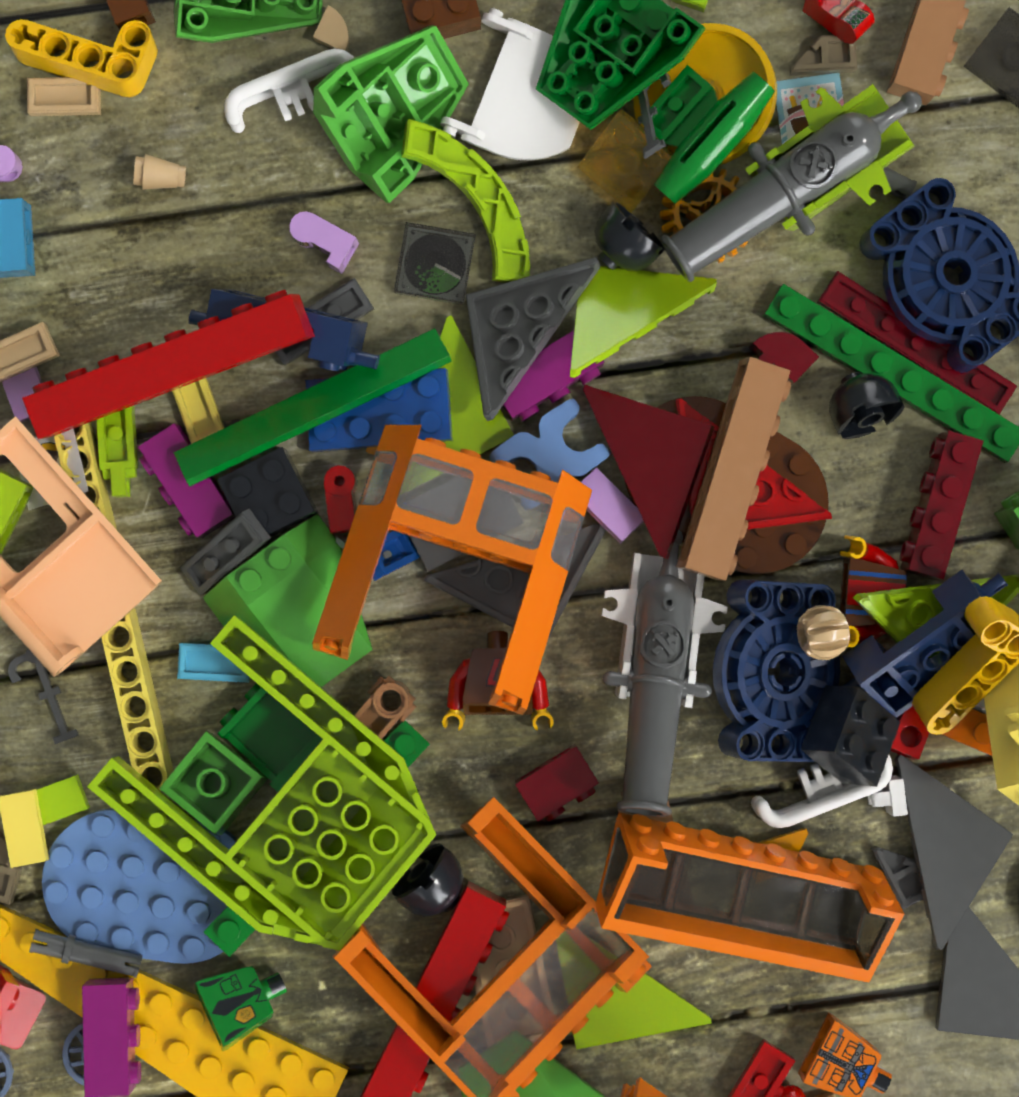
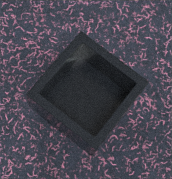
[217,447,319,537]
[801,685,900,787]

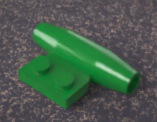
[642,65,775,204]

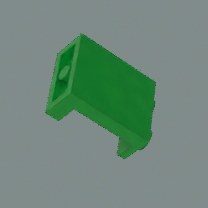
[217,683,323,792]

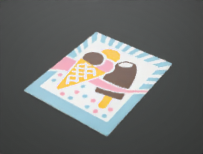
[776,73,844,144]

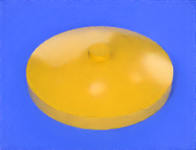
[633,23,777,165]

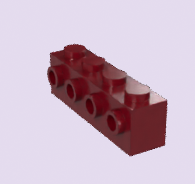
[899,431,984,580]

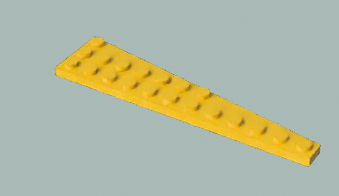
[0,904,349,1097]

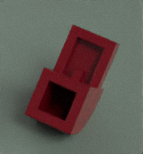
[748,332,819,385]

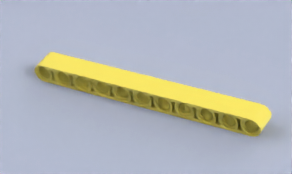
[54,422,174,791]

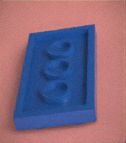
[305,368,453,452]

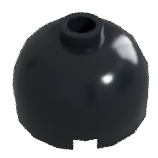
[594,201,665,271]
[829,372,905,439]
[392,843,464,917]

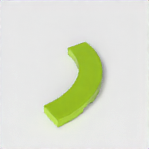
[401,119,530,283]

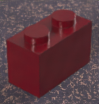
[515,744,599,822]

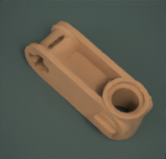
[355,676,417,739]

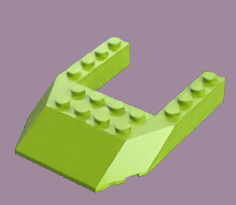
[87,615,436,951]

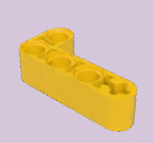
[5,19,158,98]
[912,596,1019,735]

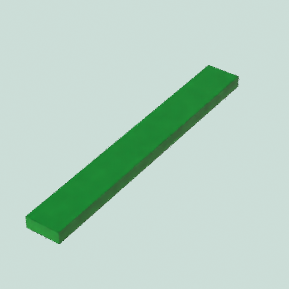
[173,328,452,486]

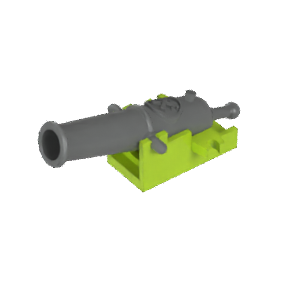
[661,84,922,282]

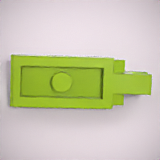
[97,406,138,498]

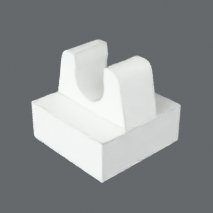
[867,775,908,817]

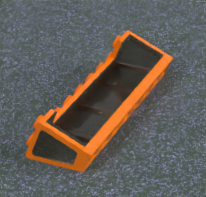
[595,812,905,983]

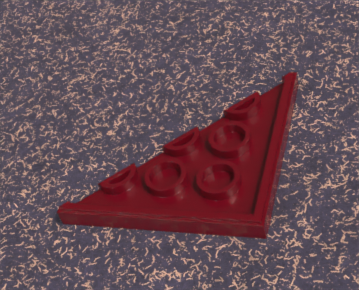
[583,385,714,559]

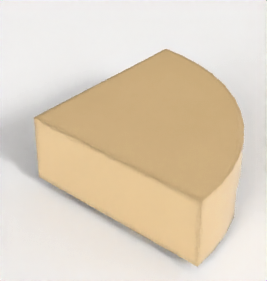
[313,5,349,52]

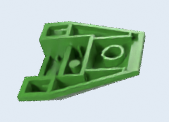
[313,25,469,203]
[203,514,373,687]

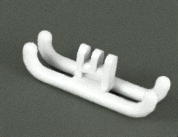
[224,48,354,133]
[751,755,893,828]

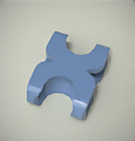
[489,399,611,511]

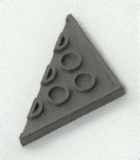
[466,257,600,421]
[424,523,606,641]
[894,754,1013,950]
[935,907,1019,1040]

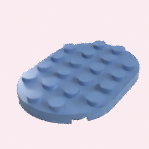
[42,808,237,964]

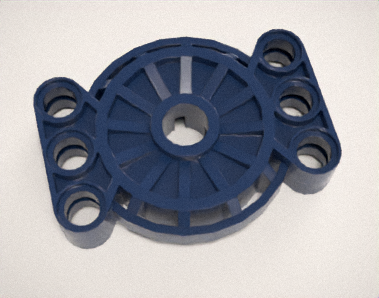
[859,178,1019,373]
[713,580,840,762]

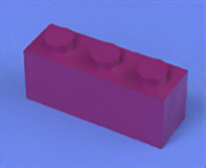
[503,330,604,422]
[138,423,236,538]
[82,977,141,1097]

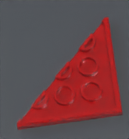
[675,398,832,530]

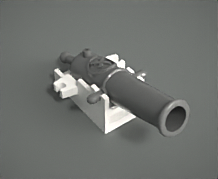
[601,530,728,817]

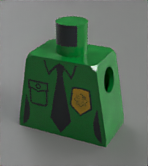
[195,966,287,1051]

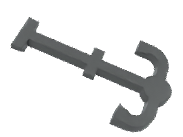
[616,73,671,159]
[8,648,79,744]

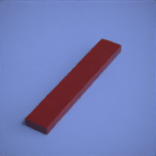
[817,271,1017,415]

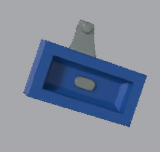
[336,531,420,581]

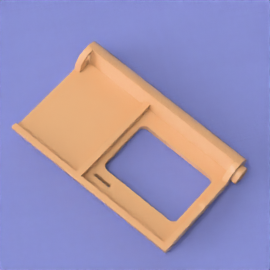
[0,416,162,677]

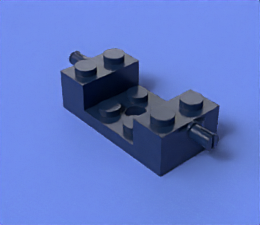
[188,289,380,371]
[842,570,1008,718]

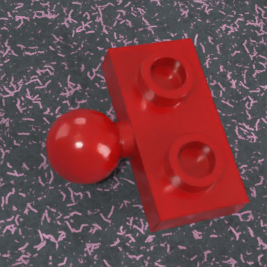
[728,1039,806,1097]

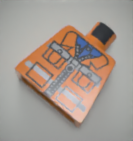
[798,1012,892,1097]

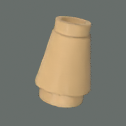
[133,154,186,190]

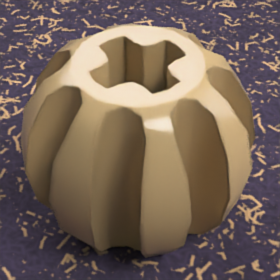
[797,605,850,660]

